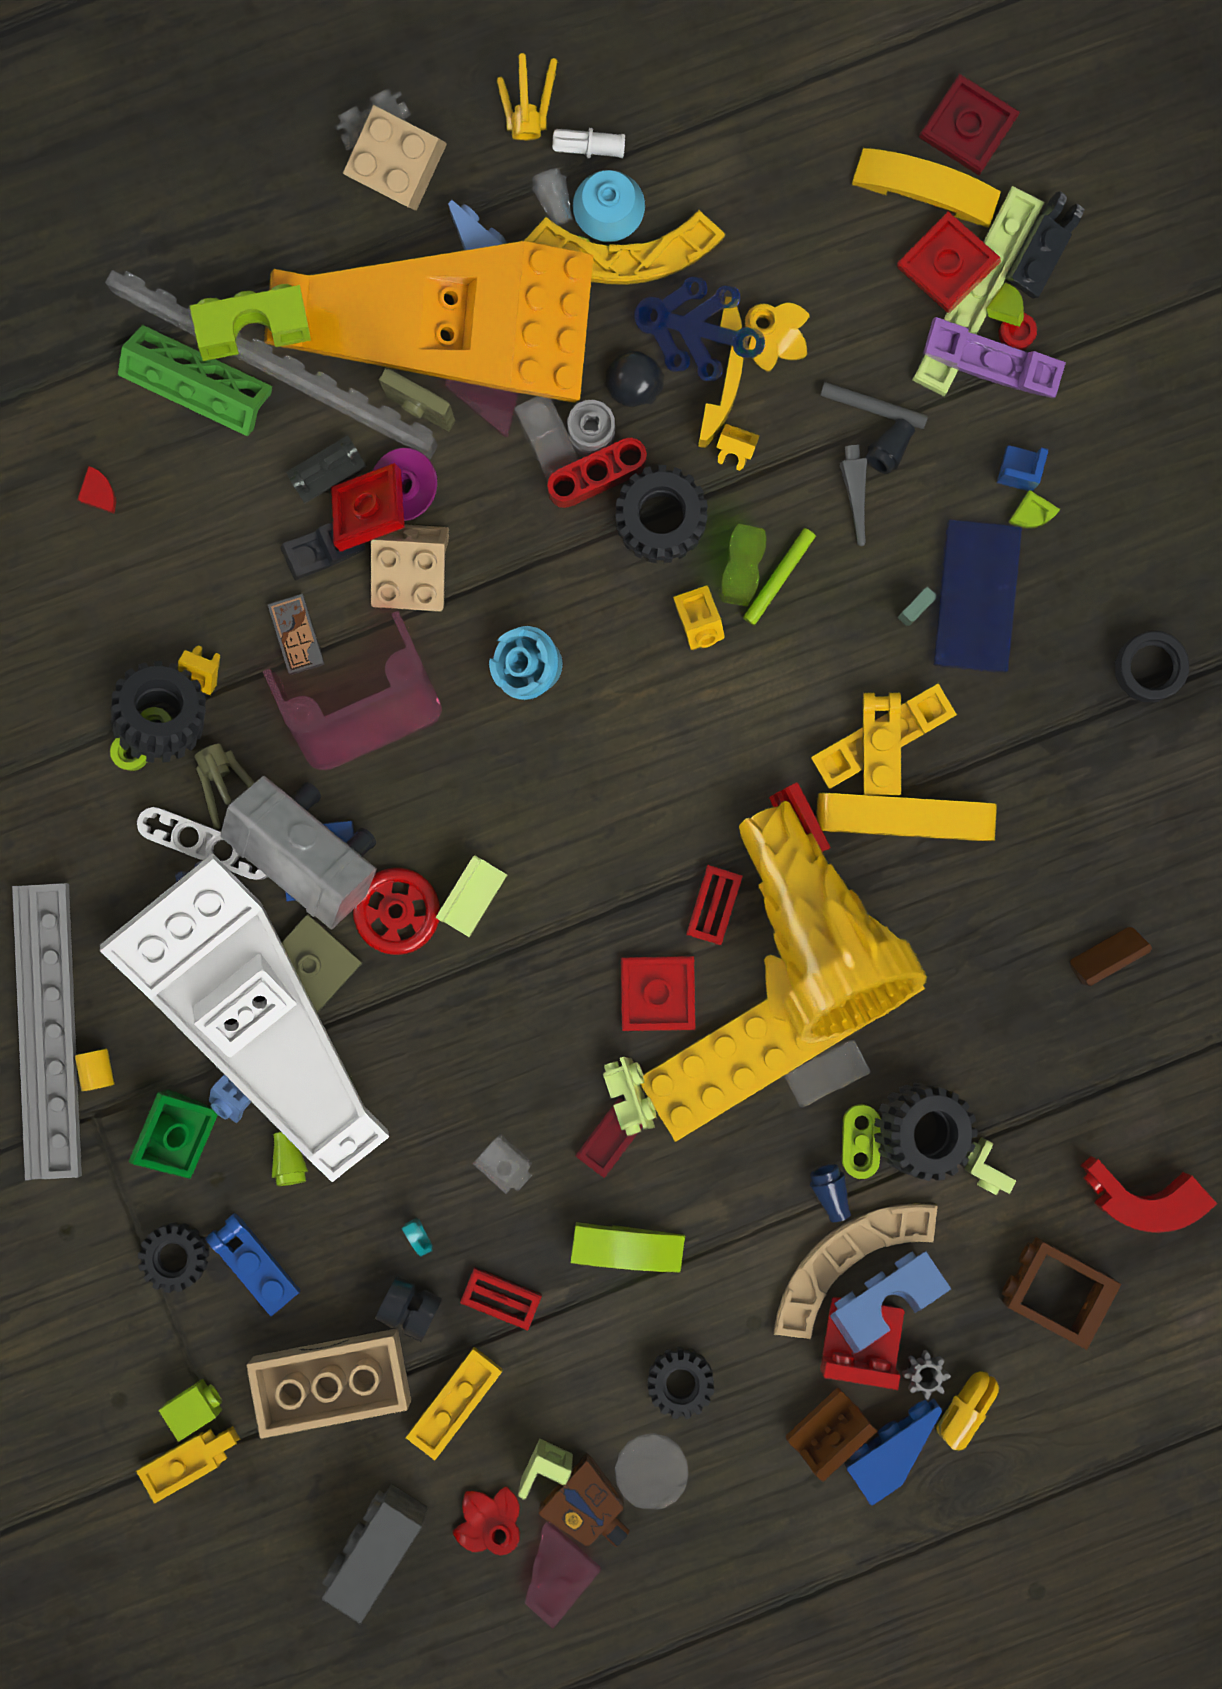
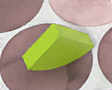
[986,283,1024,327]
[1008,490,1060,528]

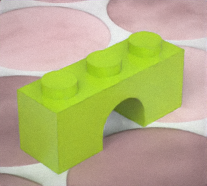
[190,284,311,361]

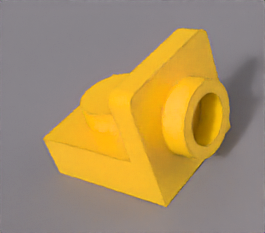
[673,585,725,650]

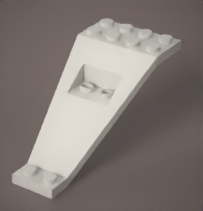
[100,853,389,1182]

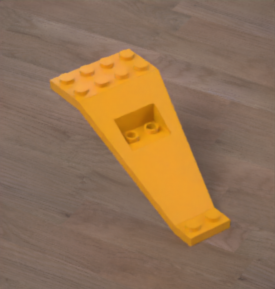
[264,241,594,403]

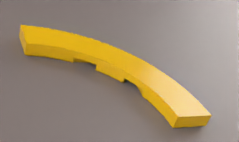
[525,210,726,284]

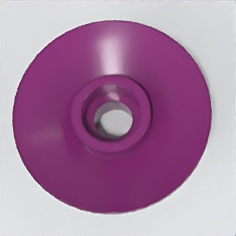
[373,448,437,521]

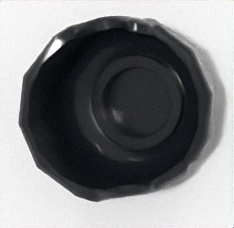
[606,351,664,407]

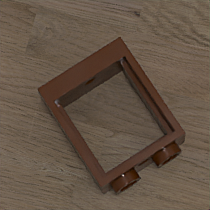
[1002,1237,1122,1350]

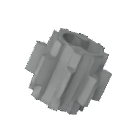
[902,1350,950,1399]

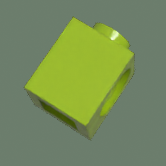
[158,1379,222,1442]

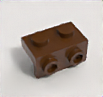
[785,1388,877,1482]

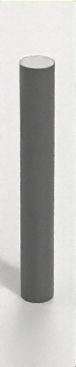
[820,382,928,429]

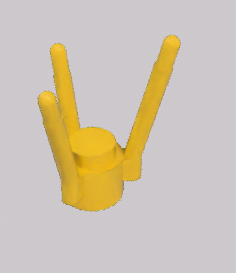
[497,53,557,140]

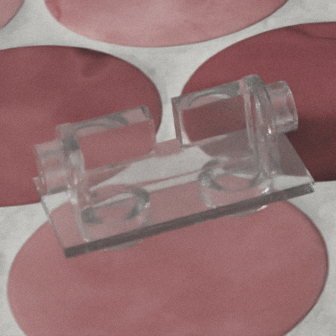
[334,88,410,150]

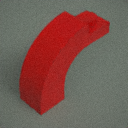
[1080,1156,1217,1232]

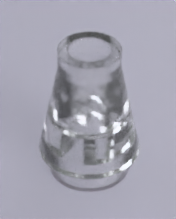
[532,168,573,226]

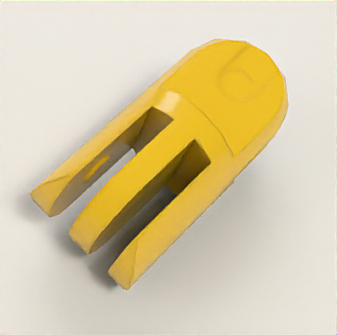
[936,1371,999,1451]

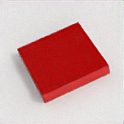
[897,212,1001,314]
[331,463,405,552]
[621,956,695,1031]

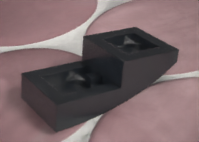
[280,522,366,580]

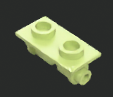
[603,1057,656,1136]

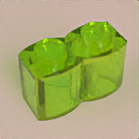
[720,524,766,607]

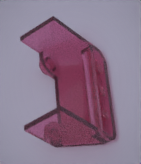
[263,611,442,771]

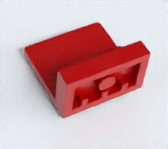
[820,1297,905,1390]

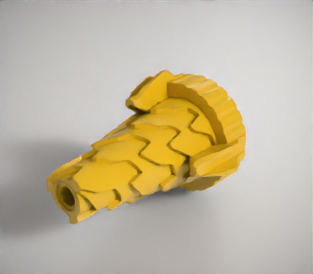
[739,801,926,1043]

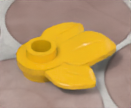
[745,303,809,372]

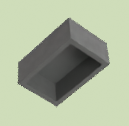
[322,1484,428,1624]

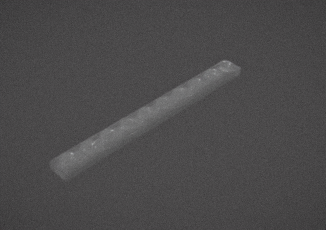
[105,270,438,459]

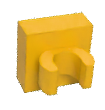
[716,424,759,471]
[178,646,220,695]

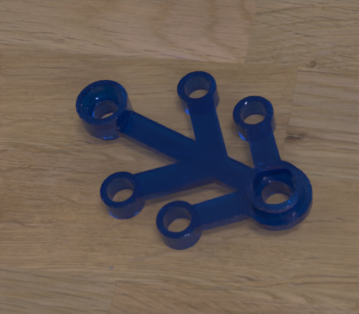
[634,277,765,381]

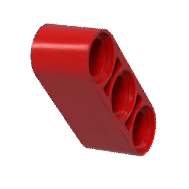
[547,438,647,508]

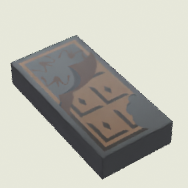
[268,594,325,675]

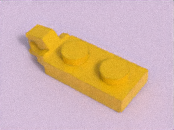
[136,1426,240,1503]

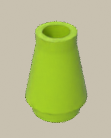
[272,1132,308,1186]

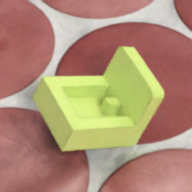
[965,1137,1016,1195]

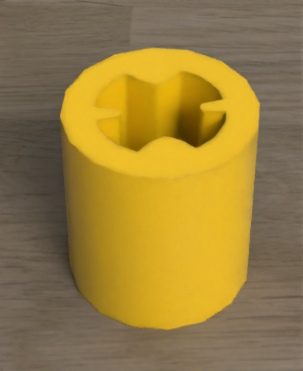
[74,1049,115,1092]

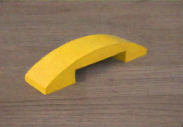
[852,148,1001,228]
[698,296,744,448]
[811,684,957,789]

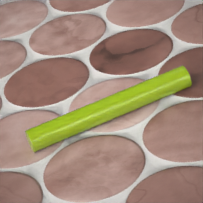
[743,528,816,626]

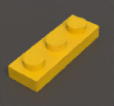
[406,1347,503,1460]

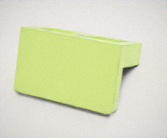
[436,855,507,937]
[518,1439,573,1499]

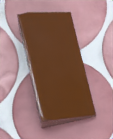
[1069,927,1152,986]

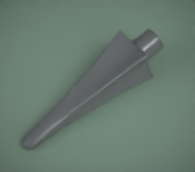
[839,445,867,546]

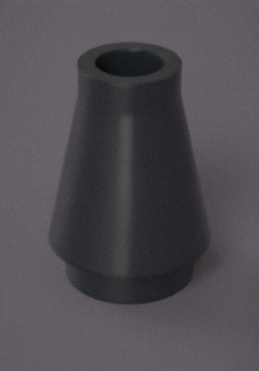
[866,419,915,474]

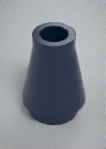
[810,1164,851,1222]

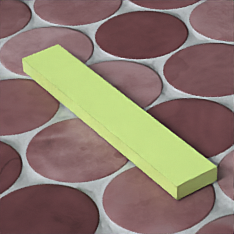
[913,186,1044,396]

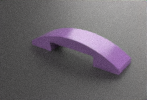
[923,317,1066,398]

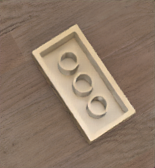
[247,1328,411,1439]

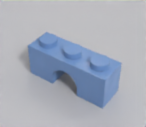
[830,1251,951,1354]

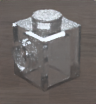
[473,1134,532,1194]

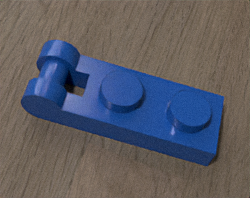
[206,1213,301,1316]

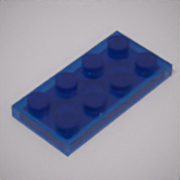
[933,520,1022,673]

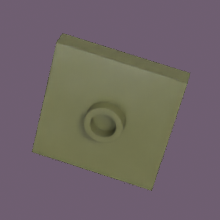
[379,369,455,432]
[282,914,363,1014]

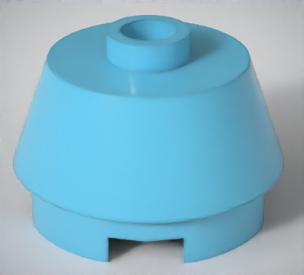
[573,170,645,242]
[489,626,563,700]

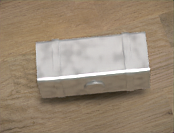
[220,776,376,930]

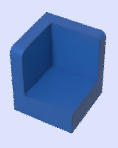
[997,445,1049,491]

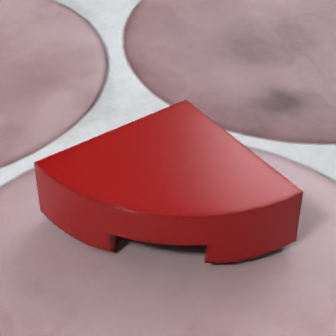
[77,466,116,514]

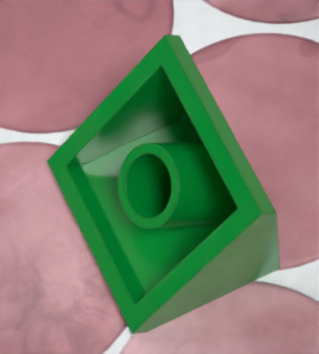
[129,1089,218,1179]

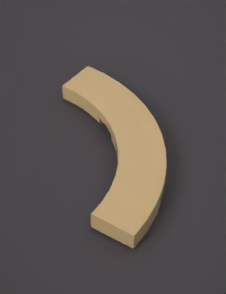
[773,1203,938,1339]

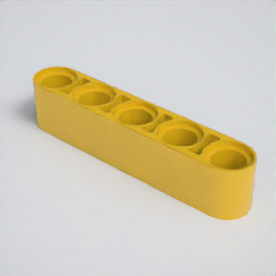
[817,793,997,841]

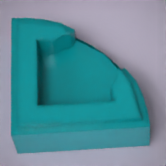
[402,1218,434,1257]

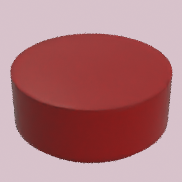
[999,313,1037,350]

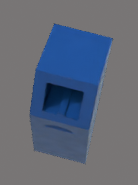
[844,1399,942,1506]

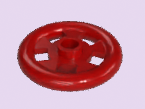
[353,868,440,955]

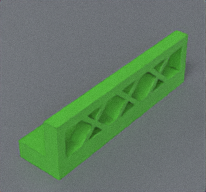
[118,325,272,436]

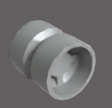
[567,400,615,456]

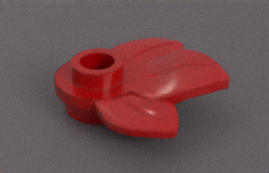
[453,1487,520,1555]

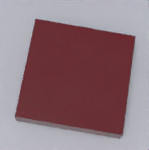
[919,74,1020,176]

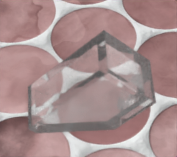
[514,396,578,480]

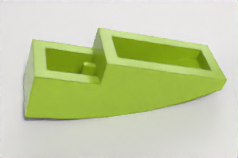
[571,1222,685,1272]

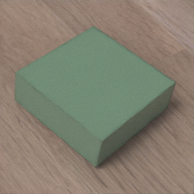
[897,587,936,626]

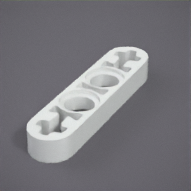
[137,807,268,880]

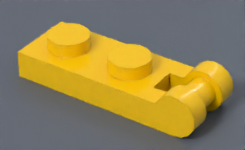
[863,692,901,796]

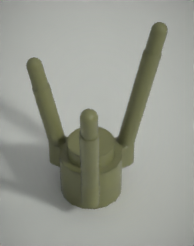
[194,744,255,830]

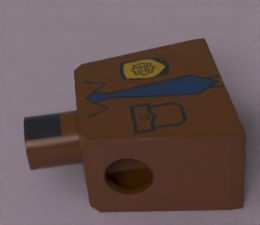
[538,1453,630,1547]

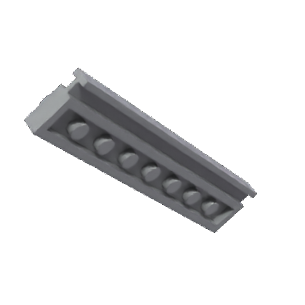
[12,883,82,1180]

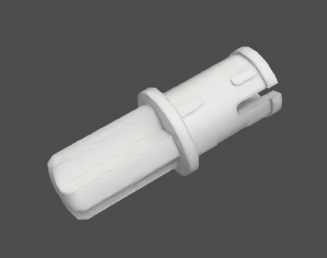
[552,128,625,158]

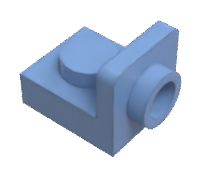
[209,1074,251,1123]

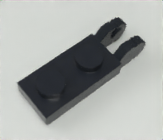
[1005,191,1084,298]

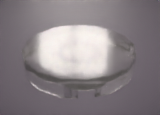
[615,1433,688,1510]

